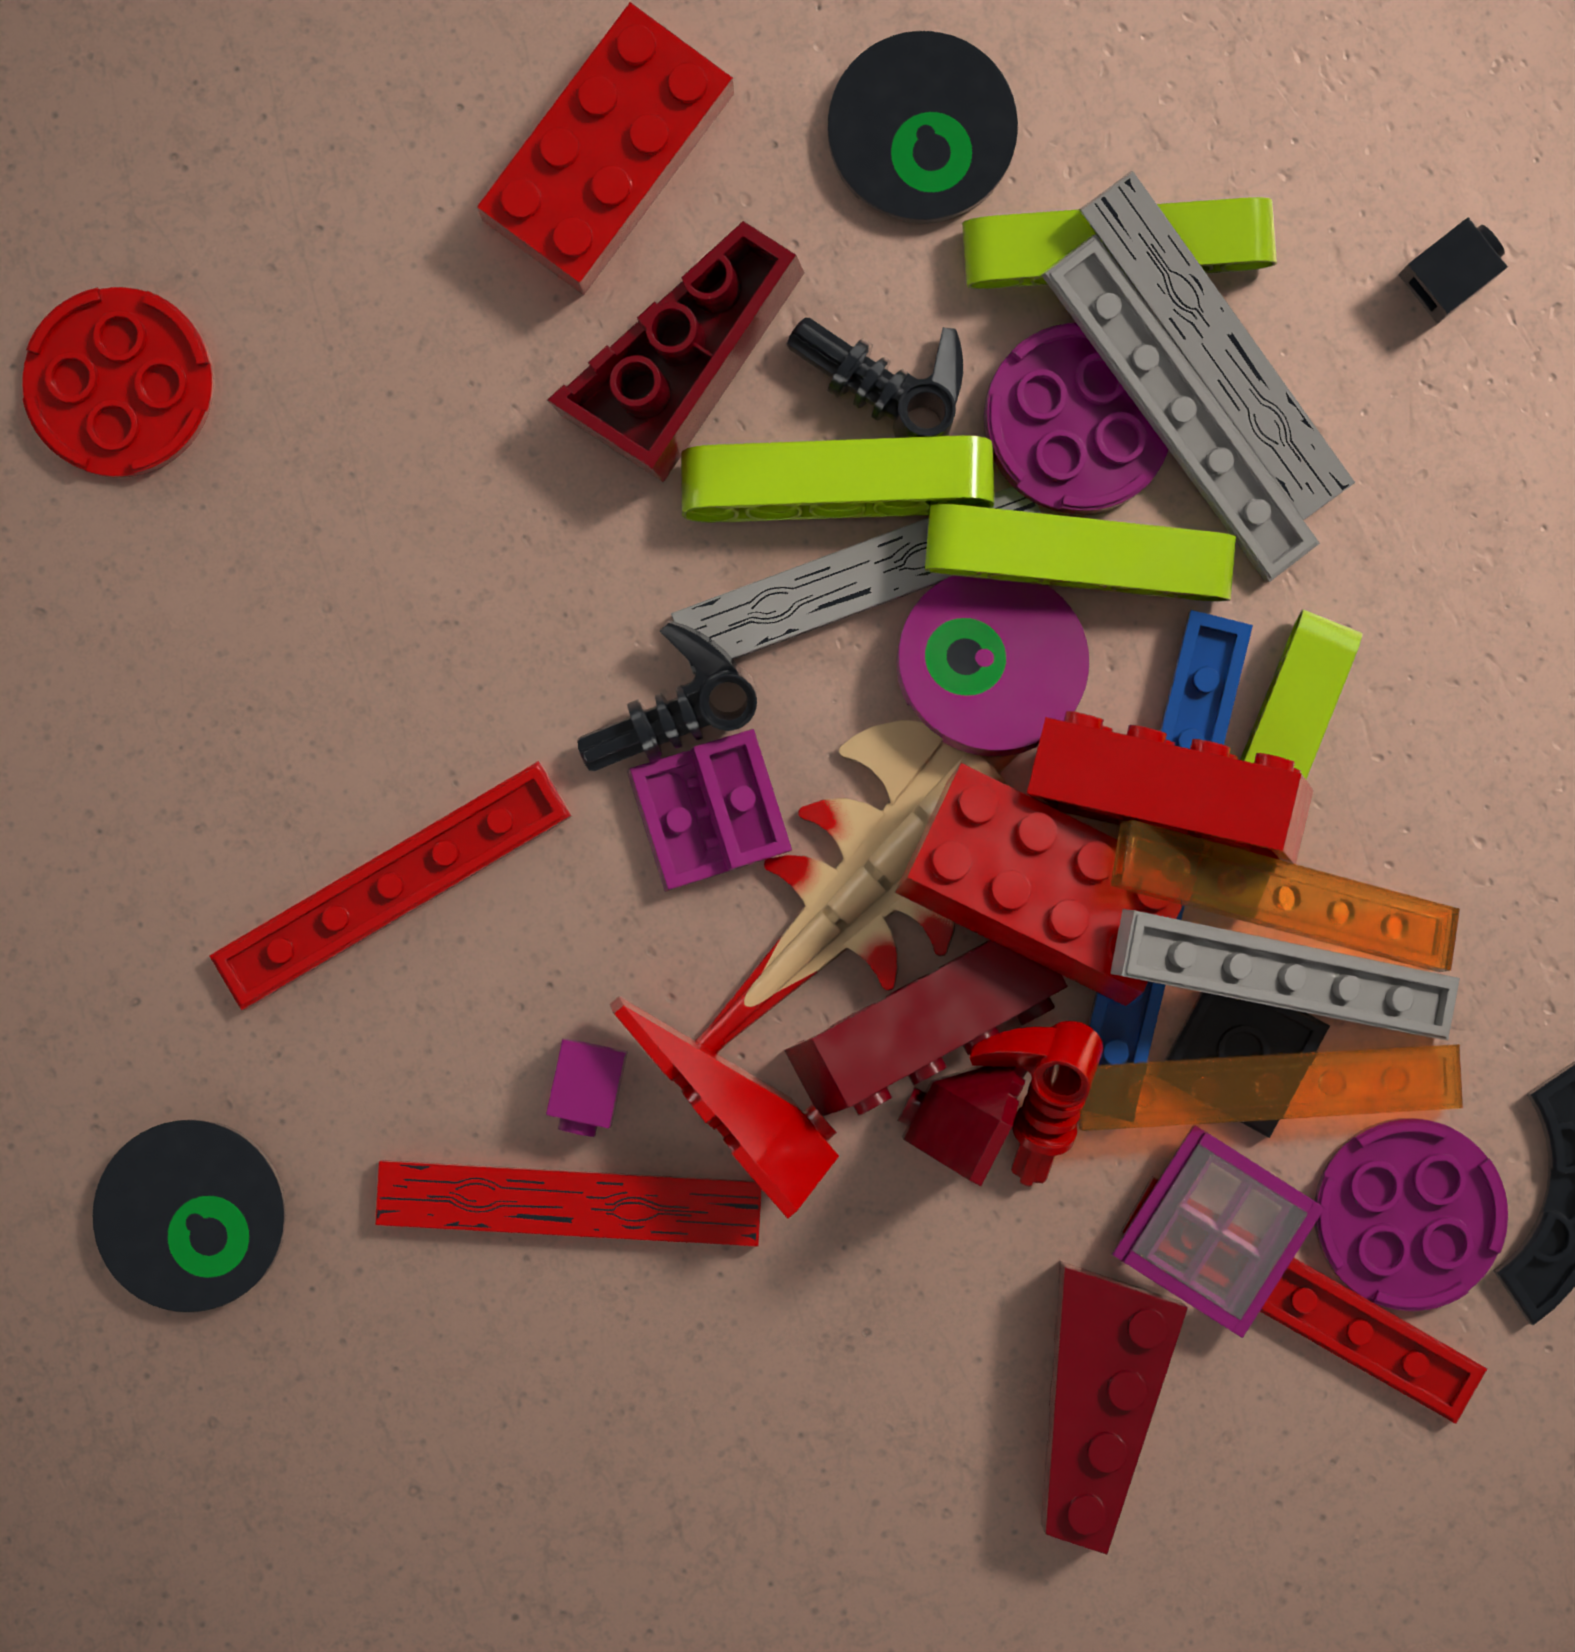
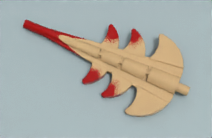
[674,720,1020,1087]

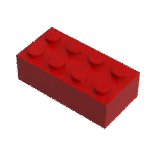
[477,2,734,295]
[1027,711,1314,865]
[895,763,1195,1006]

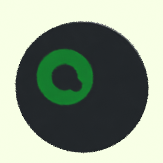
[828,31,1018,224]
[92,1119,286,1312]

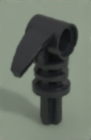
[787,317,963,438]
[577,620,757,771]

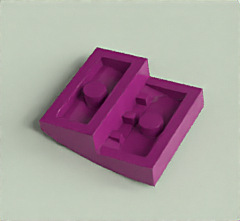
[627,729,792,892]

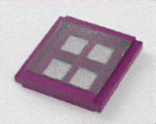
[1112,1124,1325,1338]

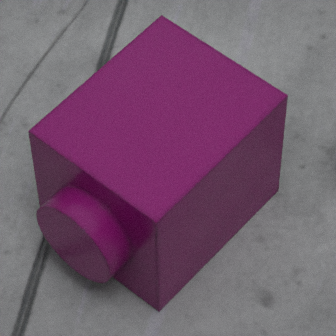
[546,1038,628,1137]

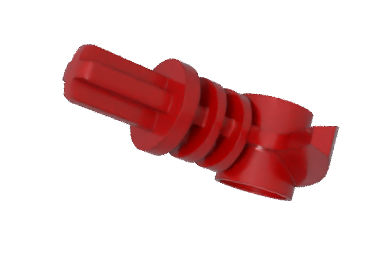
[969,1021,1103,1187]

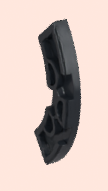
[1493,1061,1575,1325]

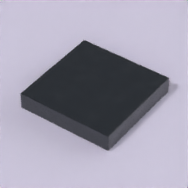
[1156,992,1330,1138]

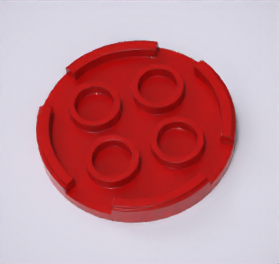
[22,287,214,478]

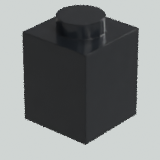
[1399,217,1508,324]

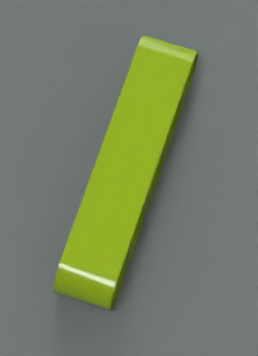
[962,197,1277,289]
[681,435,994,523]
[925,504,1236,602]
[1187,609,1363,922]

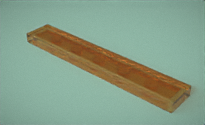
[1110,820,1460,972]
[1078,1043,1463,1131]

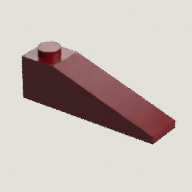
[897,1066,1027,1186]

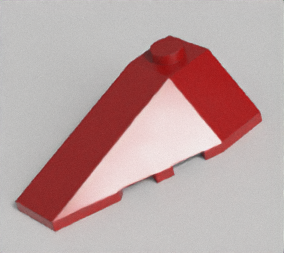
[609,996,839,1219]

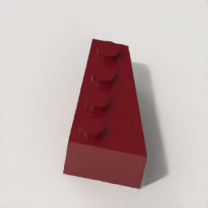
[547,221,805,483]
[784,940,1068,1116]
[1041,1261,1188,1555]

